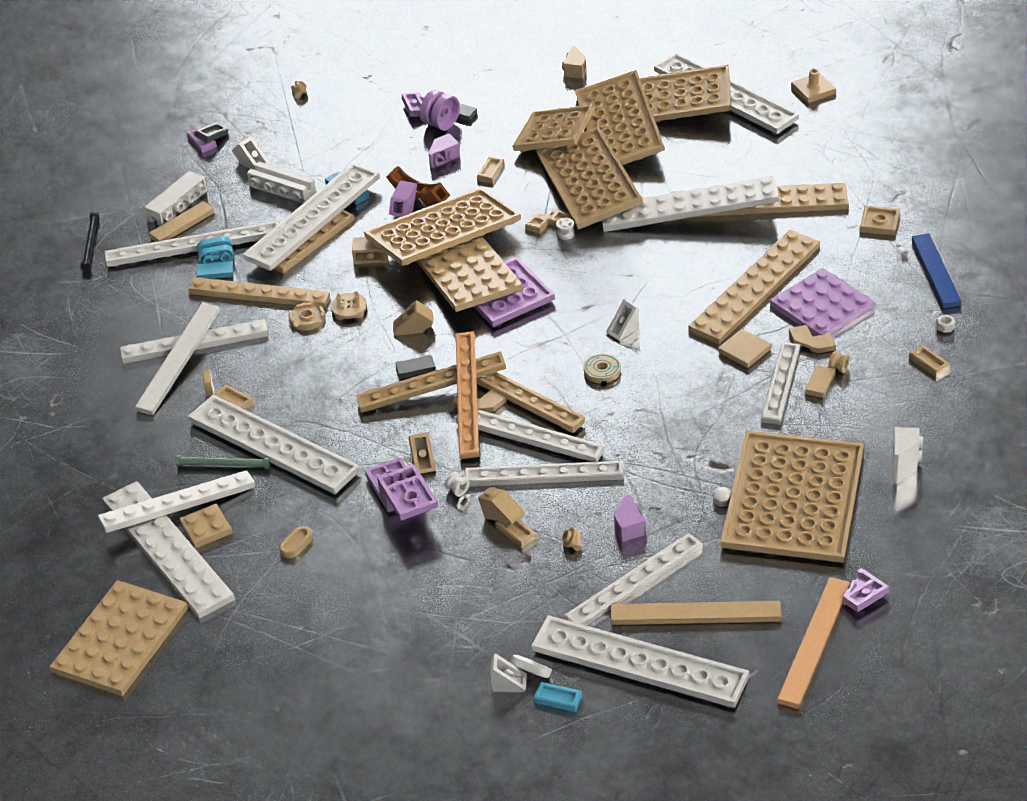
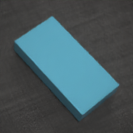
[197,261,233,279]
[534,682,582,712]

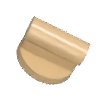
[291,80,307,99]
[562,527,582,551]

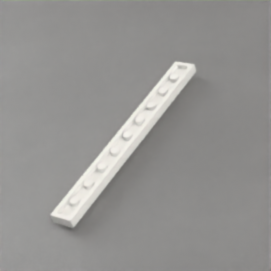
[105,221,279,267]

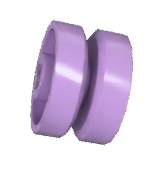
[419,89,460,131]

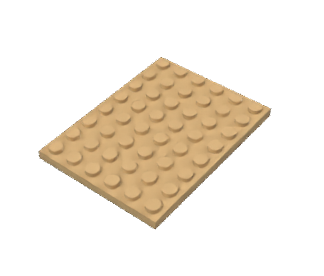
[720,430,864,563]

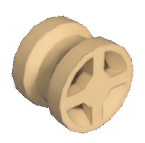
[828,351,850,373]

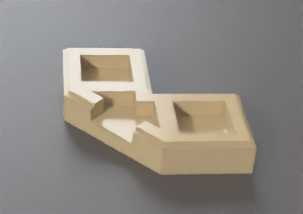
[525,210,573,234]
[789,325,836,353]
[452,389,507,412]

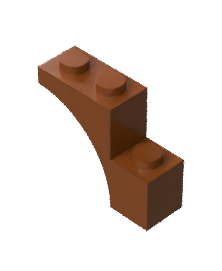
[386,166,451,207]

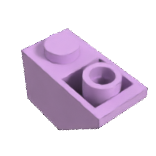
[428,134,460,168]
[388,181,417,217]
[614,495,647,542]

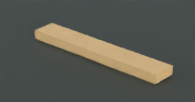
[274,210,355,274]

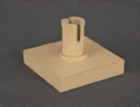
[791,68,837,103]

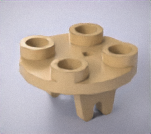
[331,291,367,320]

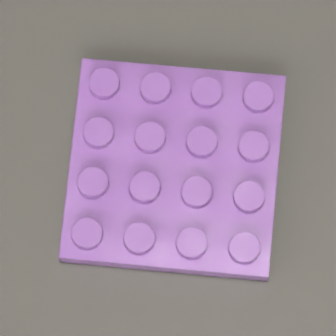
[473,257,555,327]
[770,268,875,336]

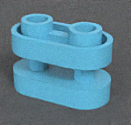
[197,236,234,264]

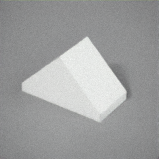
[606,299,639,341]
[490,653,527,692]

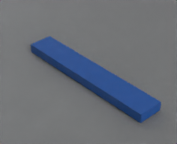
[912,233,961,308]

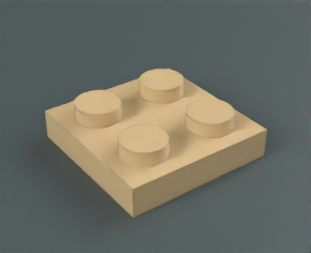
[180,504,233,548]

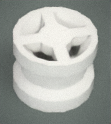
[556,218,574,240]
[444,472,470,497]

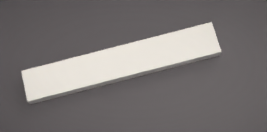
[761,342,800,425]

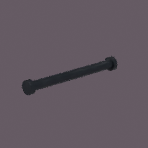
[80,212,100,272]

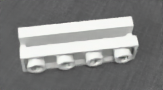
[247,161,317,203]
[144,171,207,226]

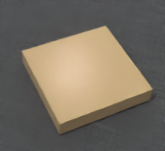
[859,206,900,236]
[718,329,772,368]

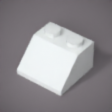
[893,427,923,484]

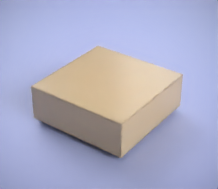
[203,370,214,397]

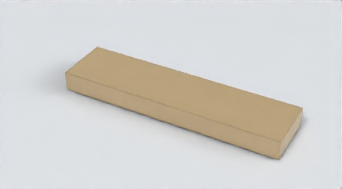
[149,201,215,242]

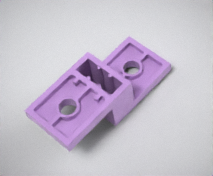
[365,457,438,521]

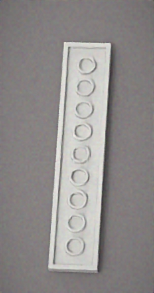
[654,52,799,134]
[243,163,380,271]
[603,175,779,232]
[188,394,360,494]
[102,481,235,619]
[532,615,749,708]

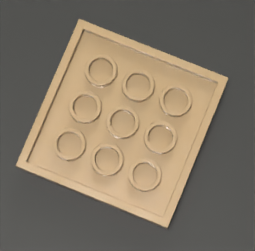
[512,104,595,152]

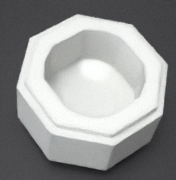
[936,315,955,333]
[713,488,732,507]

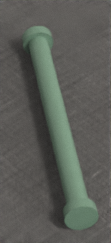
[176,455,270,469]

